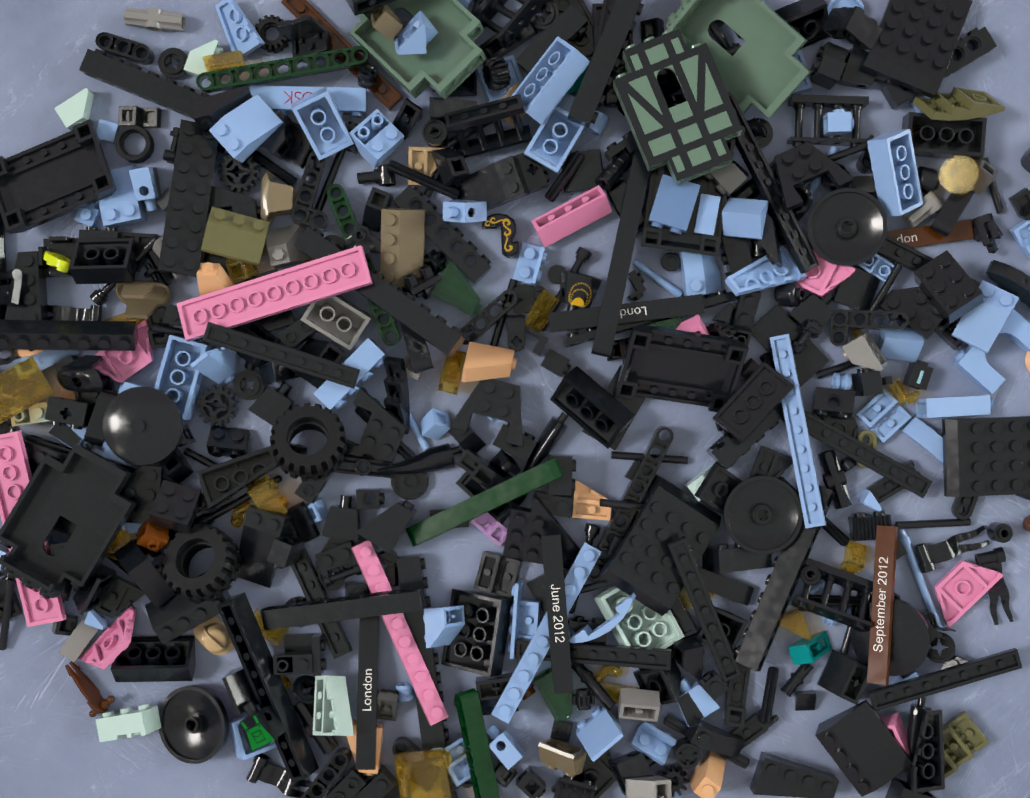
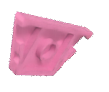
[786,245,856,297]
[94,320,154,383]
[933,560,1004,627]
[79,605,136,670]

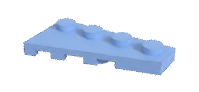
[725,246,807,296]

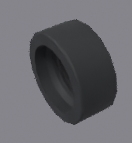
[114,125,155,163]

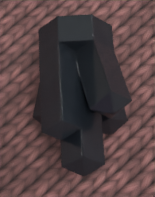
[972,213,1003,254]

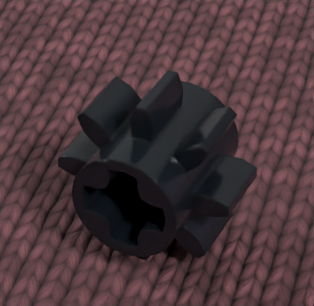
[424,249,447,274]
[572,688,595,710]

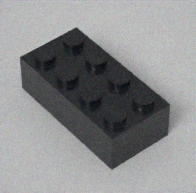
[902,112,987,160]

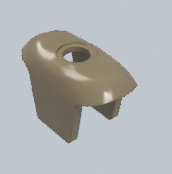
[260,171,298,226]
[115,280,170,319]

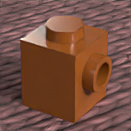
[136,519,170,552]

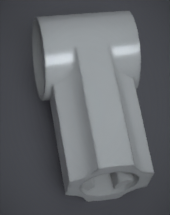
[902,191,943,228]

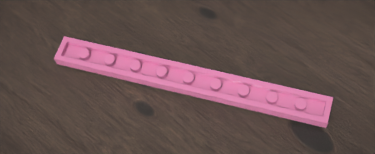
[351,540,448,726]

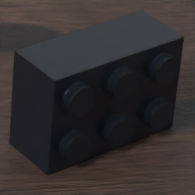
[914,250,983,324]

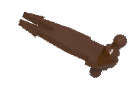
[65,661,115,717]

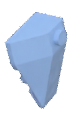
[680,252,722,296]
[190,347,240,385]

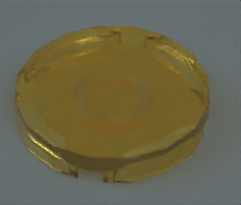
[939,155,980,195]

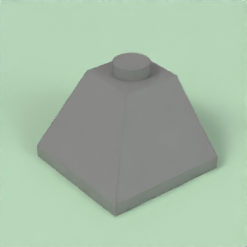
[266,224,312,269]
[842,330,888,371]

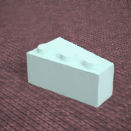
[313,675,354,736]
[95,703,162,742]

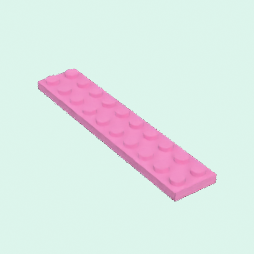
[177,245,373,342]
[0,430,67,627]

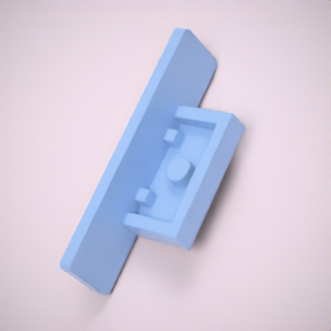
[508,580,541,660]

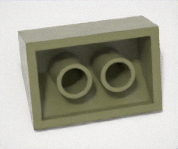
[201,207,270,266]

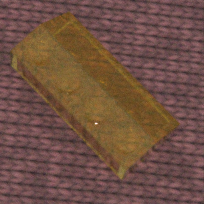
[0,356,55,424]

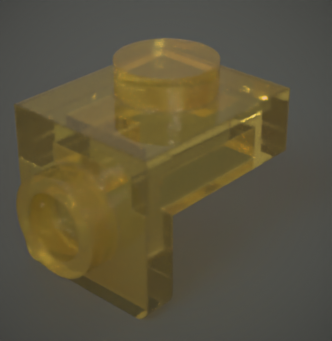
[889,377,920,404]
[840,541,866,574]

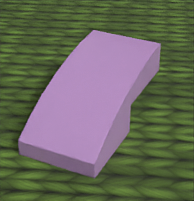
[470,512,508,547]

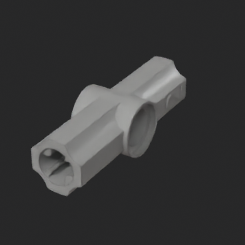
[124,7,186,32]

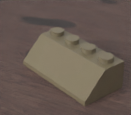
[380,207,426,288]

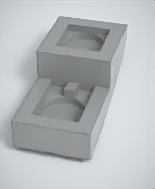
[59,619,99,663]

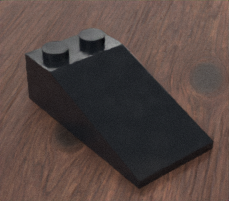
[450,156,530,214]
[236,504,292,588]

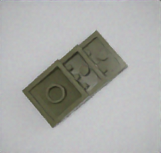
[913,87,1006,121]
[943,710,989,778]

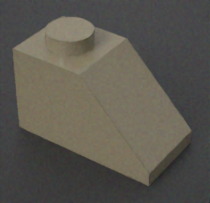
[370,4,403,41]

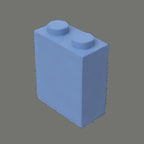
[648,174,701,235]

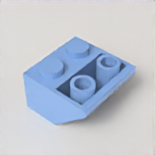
[349,109,404,169]
[423,605,465,648]

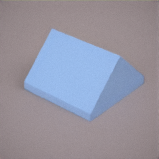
[722,197,769,240]
[878,319,924,362]

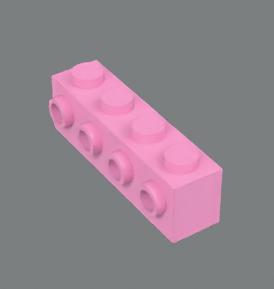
[531,185,613,247]

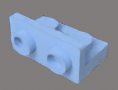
[513,242,548,286]
[629,721,677,765]

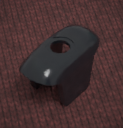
[57,355,109,392]

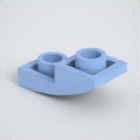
[858,254,894,282]

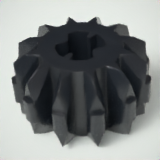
[482,56,511,91]
[658,763,689,798]

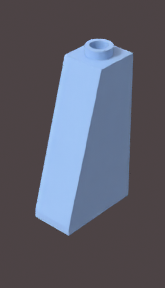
[915,395,993,418]

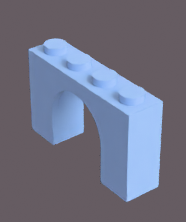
[952,309,1030,394]

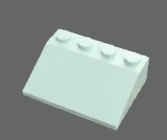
[593,586,685,649]

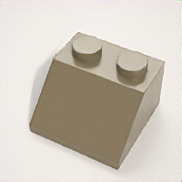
[538,738,587,777]

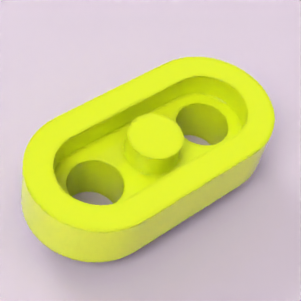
[43,251,71,273]

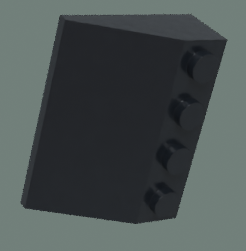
[441,589,513,677]
[815,700,913,797]

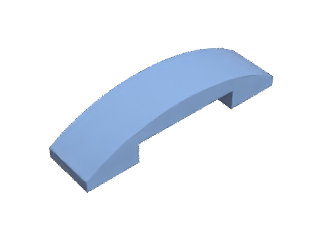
[901,416,943,465]
[569,593,636,643]

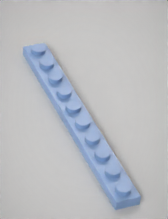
[770,333,826,528]
[491,542,602,724]

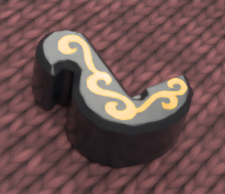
[482,213,519,258]

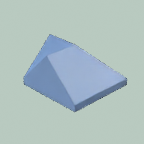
[394,10,439,55]

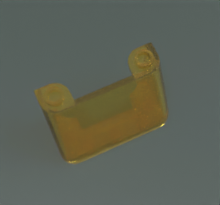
[394,749,452,798]

